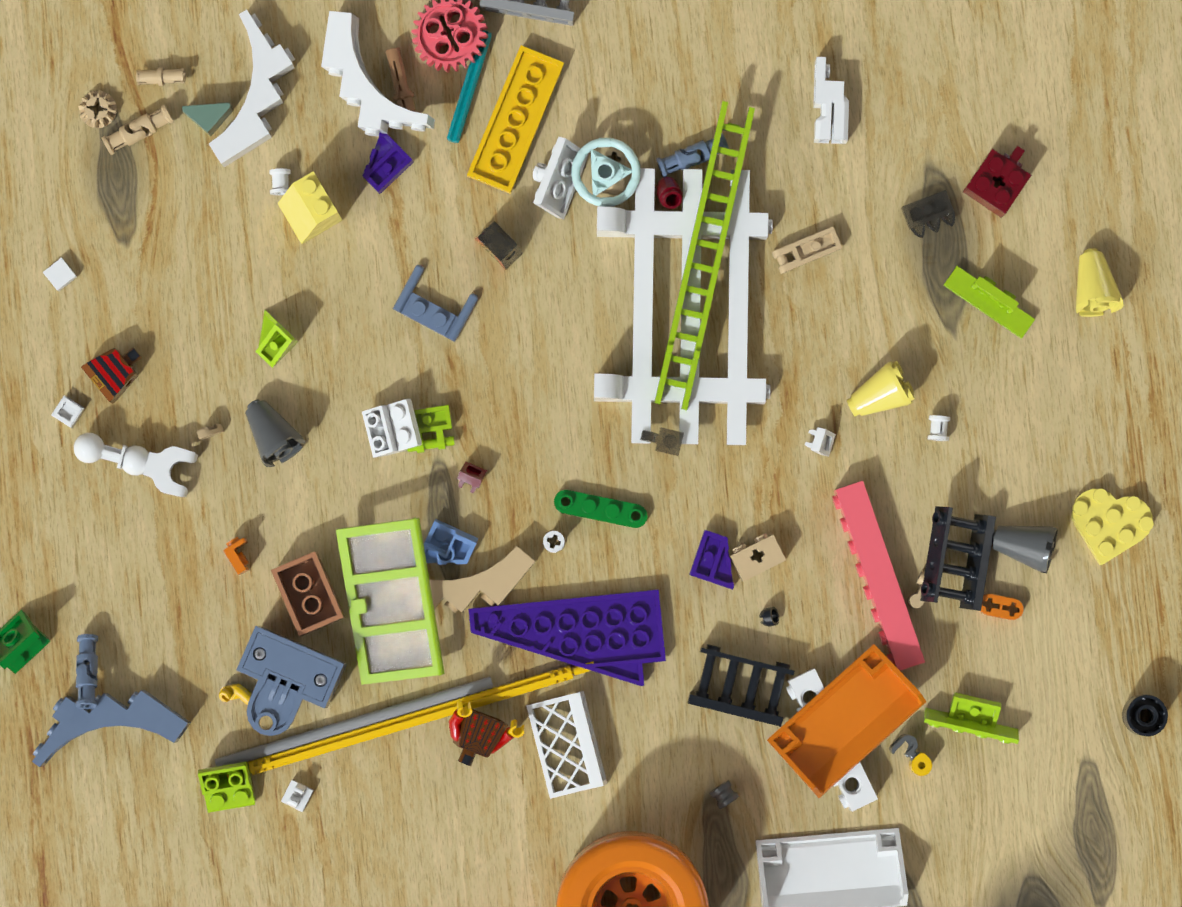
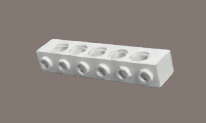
[786,668,878,812]

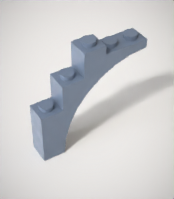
[32,690,191,767]

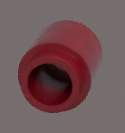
[655,177,683,209]

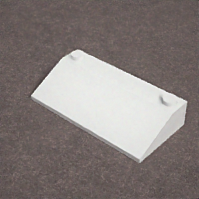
[756,828,909,907]

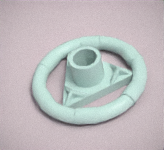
[571,137,641,207]

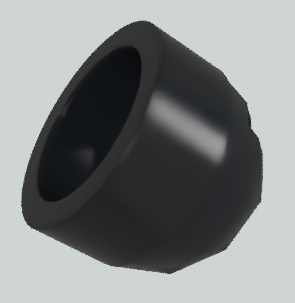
[759,607,779,627]

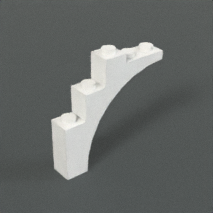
[209,10,295,167]
[321,11,435,136]

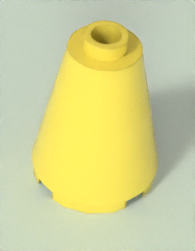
[1075,248,1124,317]

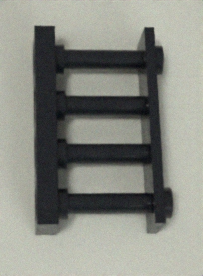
[920,506,996,611]
[687,644,795,727]

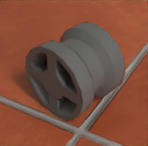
[709,780,739,809]

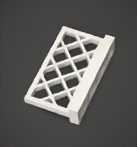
[527,691,607,799]

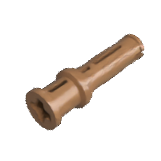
[385,48,417,112]

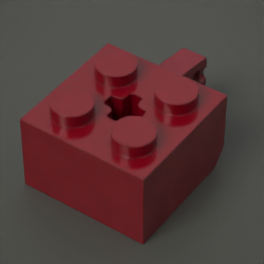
[963,145,1032,218]

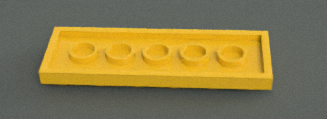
[467,45,564,194]

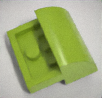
[198,761,256,813]

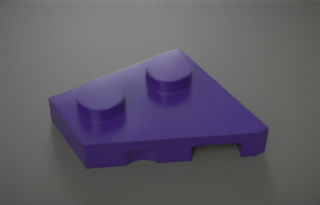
[362,133,414,194]
[689,530,734,590]

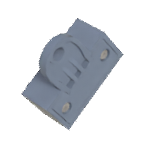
[236,626,347,736]

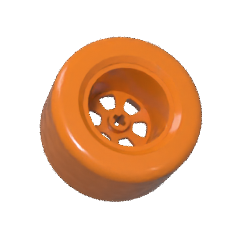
[556,831,709,907]

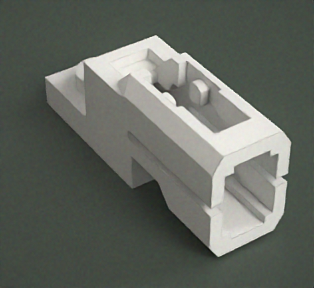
[813,57,849,144]

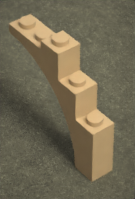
[376,546,535,620]

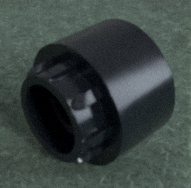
[1122,694,1168,736]

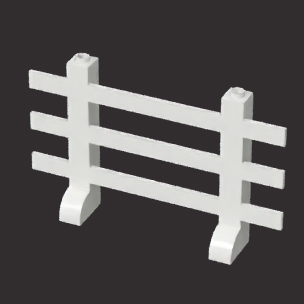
[594,168,773,445]

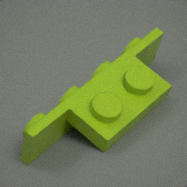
[943,266,1035,339]
[924,692,1019,744]

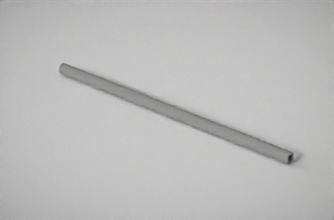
[215,677,494,766]

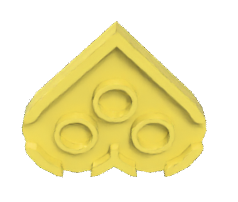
[1071,489,1154,565]

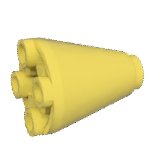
[847,361,915,417]

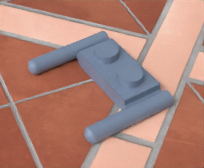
[393,265,478,342]

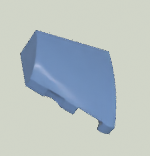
[415,519,479,565]

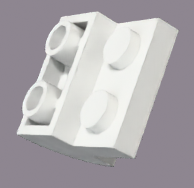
[362,399,422,458]

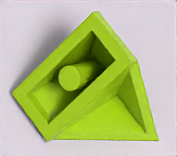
[255,310,298,368]

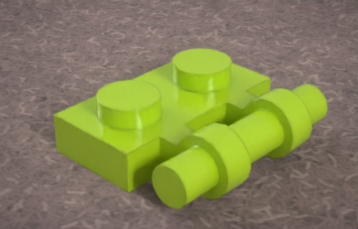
[407,405,455,453]

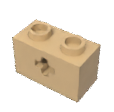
[730,533,786,582]

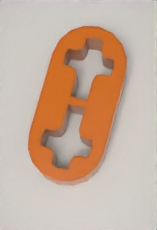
[980,594,1023,620]

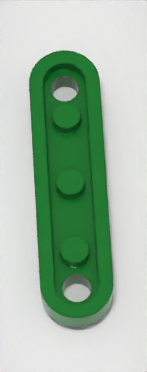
[554,490,648,528]

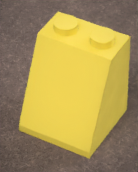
[278,171,343,244]

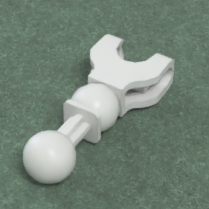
[74,433,198,497]

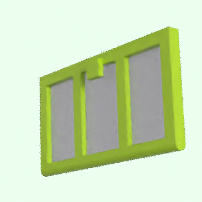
[336,517,445,685]

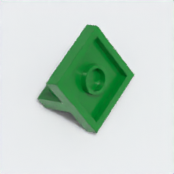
[0,610,50,674]

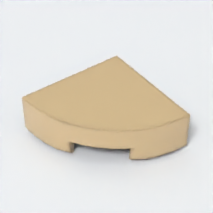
[197,424,224,441]

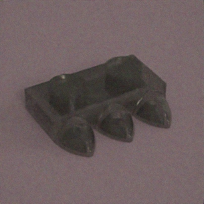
[901,190,955,239]

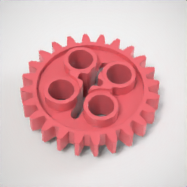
[411,0,488,73]

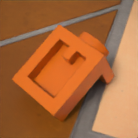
[223,537,249,575]

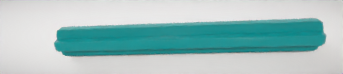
[447,30,492,143]

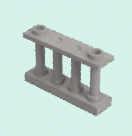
[480,0,574,26]

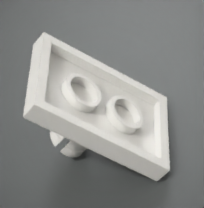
[533,136,589,220]

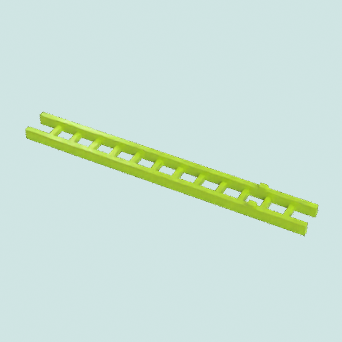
[654,101,755,411]

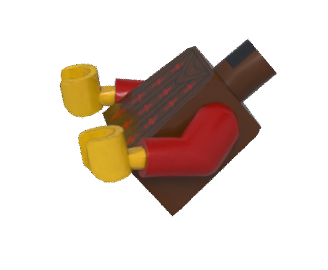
[448,700,525,766]

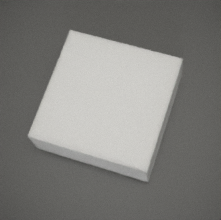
[43,258,77,291]
[51,395,85,428]

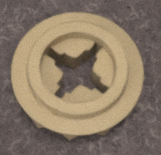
[78,90,117,128]

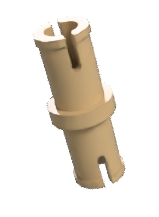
[136,67,186,86]

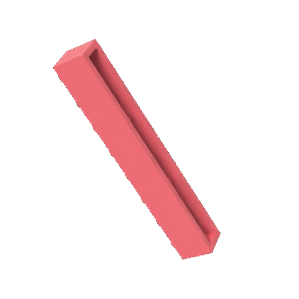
[832,481,925,671]

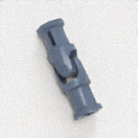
[656,133,729,178]
[76,634,98,709]

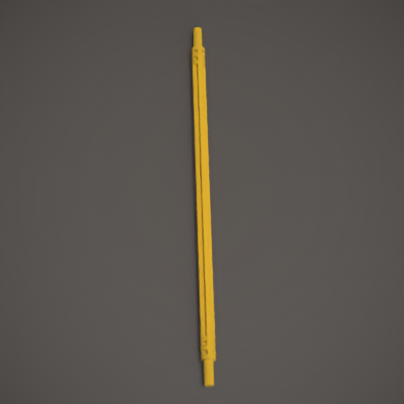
[227,661,594,779]

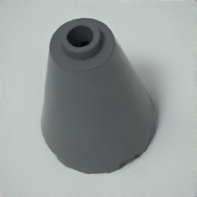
[245,399,305,467]
[992,526,1058,574]

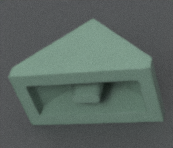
[182,103,233,136]

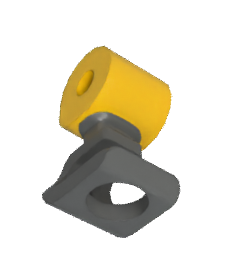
[889,734,932,776]

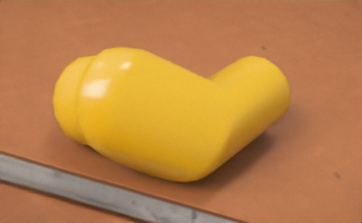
[219,683,252,705]

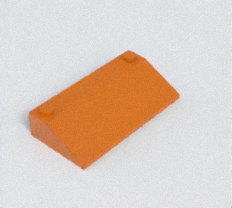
[767,644,926,798]

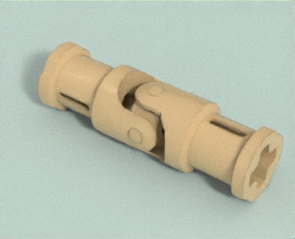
[101,104,174,155]

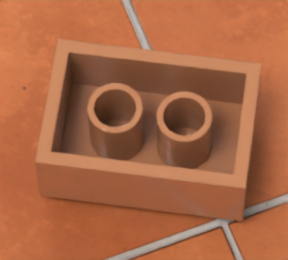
[271,551,346,636]

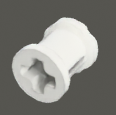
[269,168,291,195]
[927,415,950,441]
[543,531,565,553]

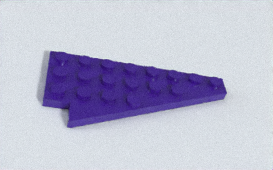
[468,590,666,686]

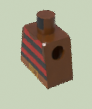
[81,347,142,404]

